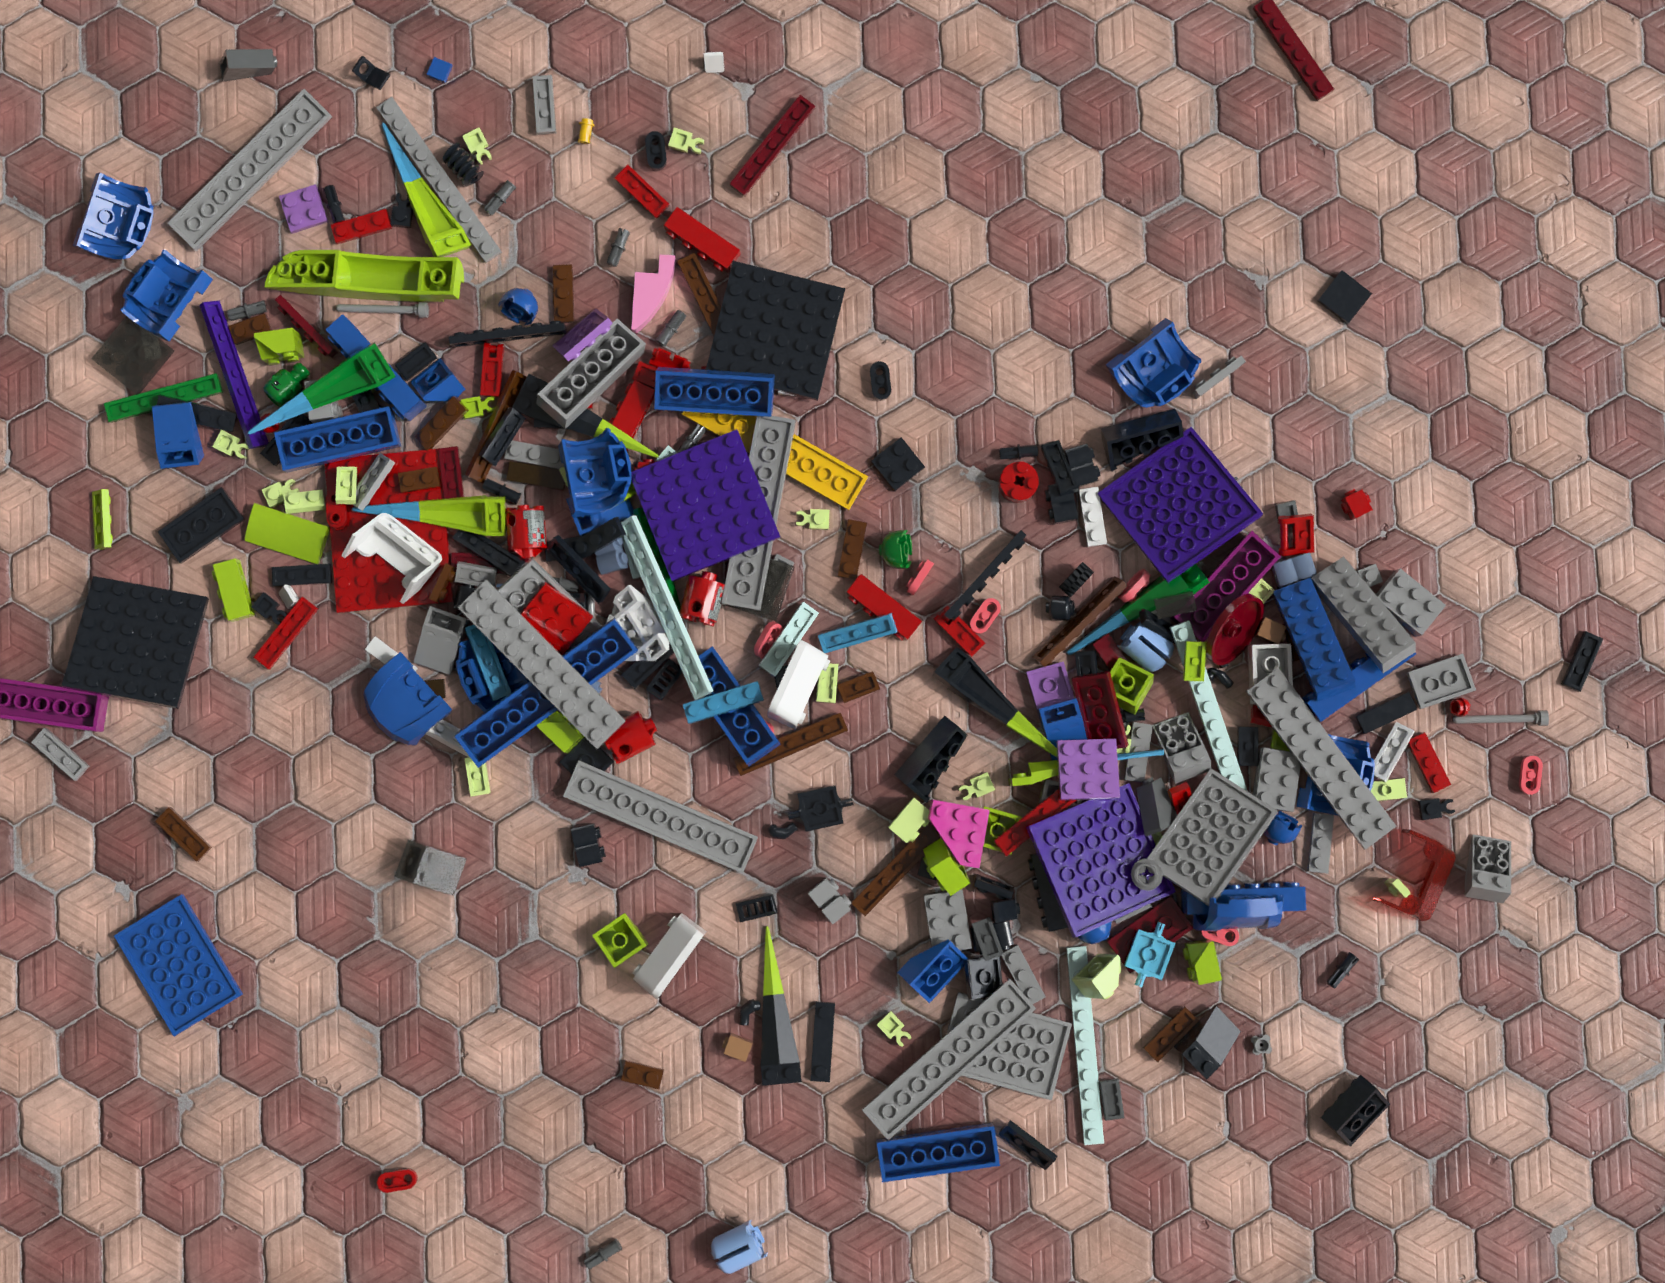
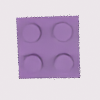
[279,184,328,234]
[1026,661,1075,709]

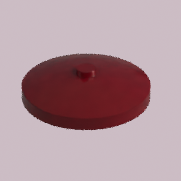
[1206,594,1264,665]

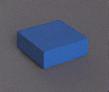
[427,57,453,83]

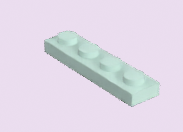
[758,602,819,677]

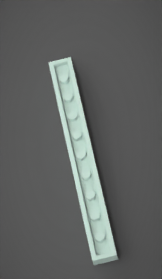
[621,515,713,700]
[1170,620,1248,792]
[1066,946,1104,1145]

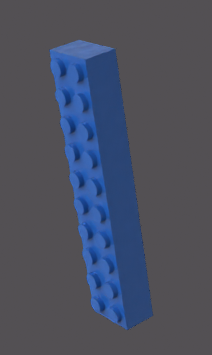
[454,617,638,768]

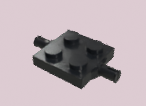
[787,785,854,832]

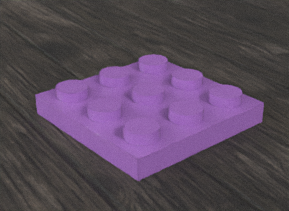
[552,309,613,361]
[1056,739,1120,800]

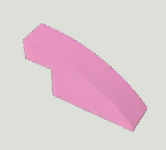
[631,255,676,333]

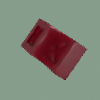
[1092,634,1127,672]

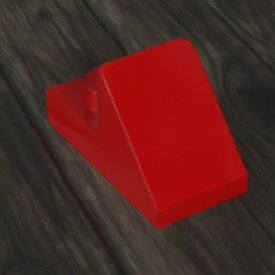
[1167,782,1192,815]

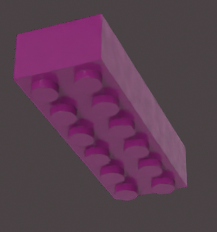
[1171,531,1281,642]
[0,678,109,732]

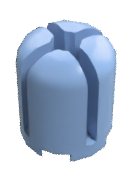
[1117,617,1174,672]
[711,1220,768,1274]

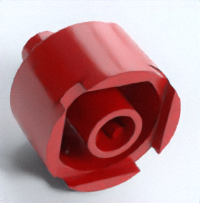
[999,461,1039,503]

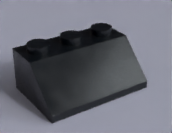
[1320,1075,1390,1147]

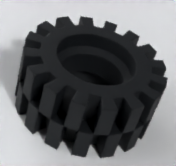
[1059,562,1094,597]

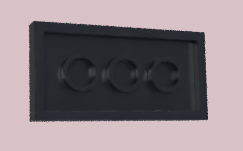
[158,487,245,564]

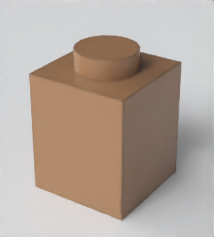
[1255,617,1287,644]
[722,1033,753,1062]

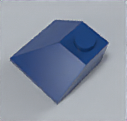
[410,358,466,401]

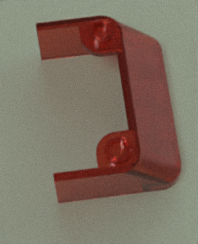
[1373,829,1456,921]

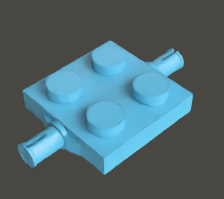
[1124,922,1176,987]

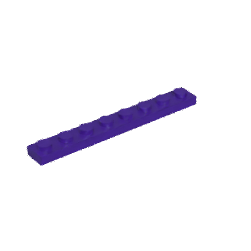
[199,300,269,449]

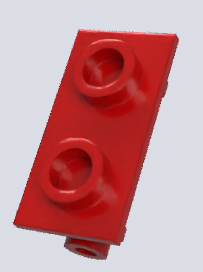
[649,347,691,369]

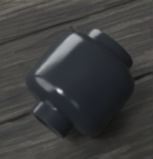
[1046,596,1075,621]

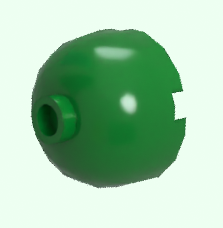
[879,530,912,569]

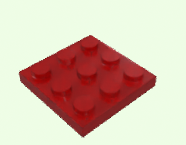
[520,582,593,655]

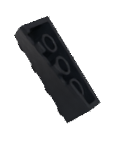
[1101,408,1184,472]
[894,715,968,803]
[1027,853,1068,932]

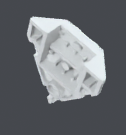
[607,585,669,661]

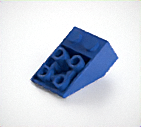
[152,402,204,469]
[566,498,634,537]
[1037,698,1087,760]

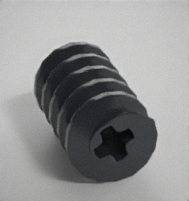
[442,142,484,186]

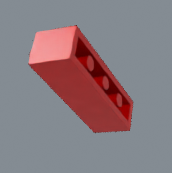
[664,207,741,273]
[609,380,655,451]
[846,574,922,641]

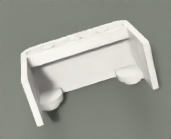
[342,513,442,604]
[767,640,830,730]
[632,913,707,999]

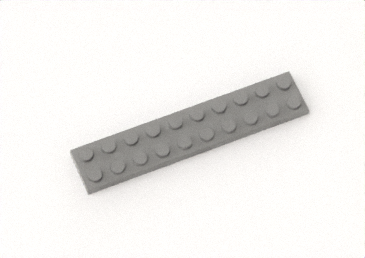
[168,89,332,251]
[722,416,796,611]
[458,580,626,749]
[1246,668,1397,850]
[563,760,758,873]
[862,978,1036,1140]

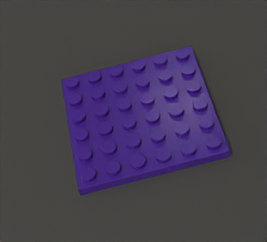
[1097,427,1263,583]
[631,429,781,581]
[1026,783,1176,938]

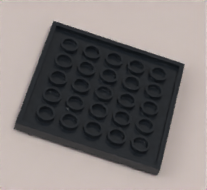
[706,261,846,401]
[61,576,209,709]

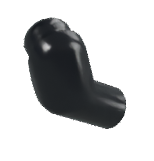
[1207,667,1234,689]
[768,822,798,839]
[739,999,761,1025]

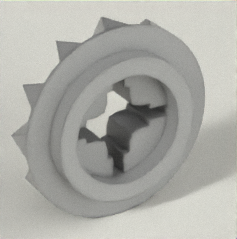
[1131,858,1163,891]

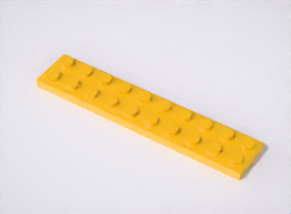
[682,411,868,510]

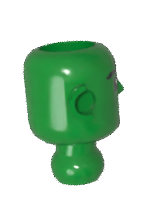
[263,362,310,407]

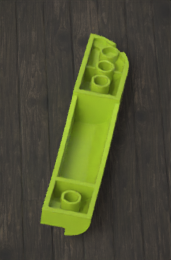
[264,250,464,302]

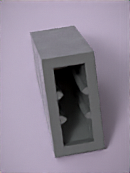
[219,49,277,82]
[1136,777,1178,836]

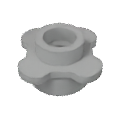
[1251,1034,1272,1055]

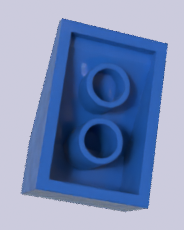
[897,939,968,1003]

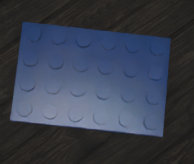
[114,894,243,1036]

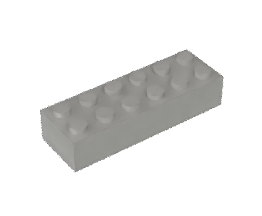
[536,319,646,429]
[1311,556,1416,673]

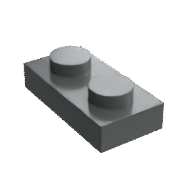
[972,917,1004,961]

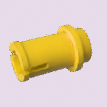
[578,118,594,144]

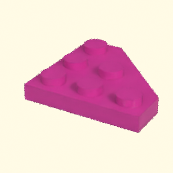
[928,799,990,868]

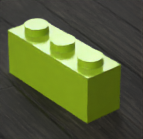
[212,558,255,622]

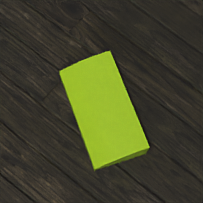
[245,503,330,564]

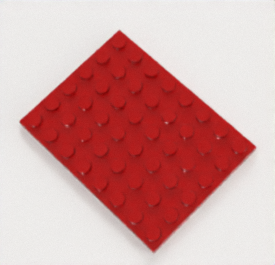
[325,449,454,613]

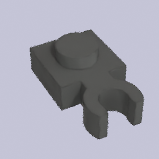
[1275,500,1298,536]

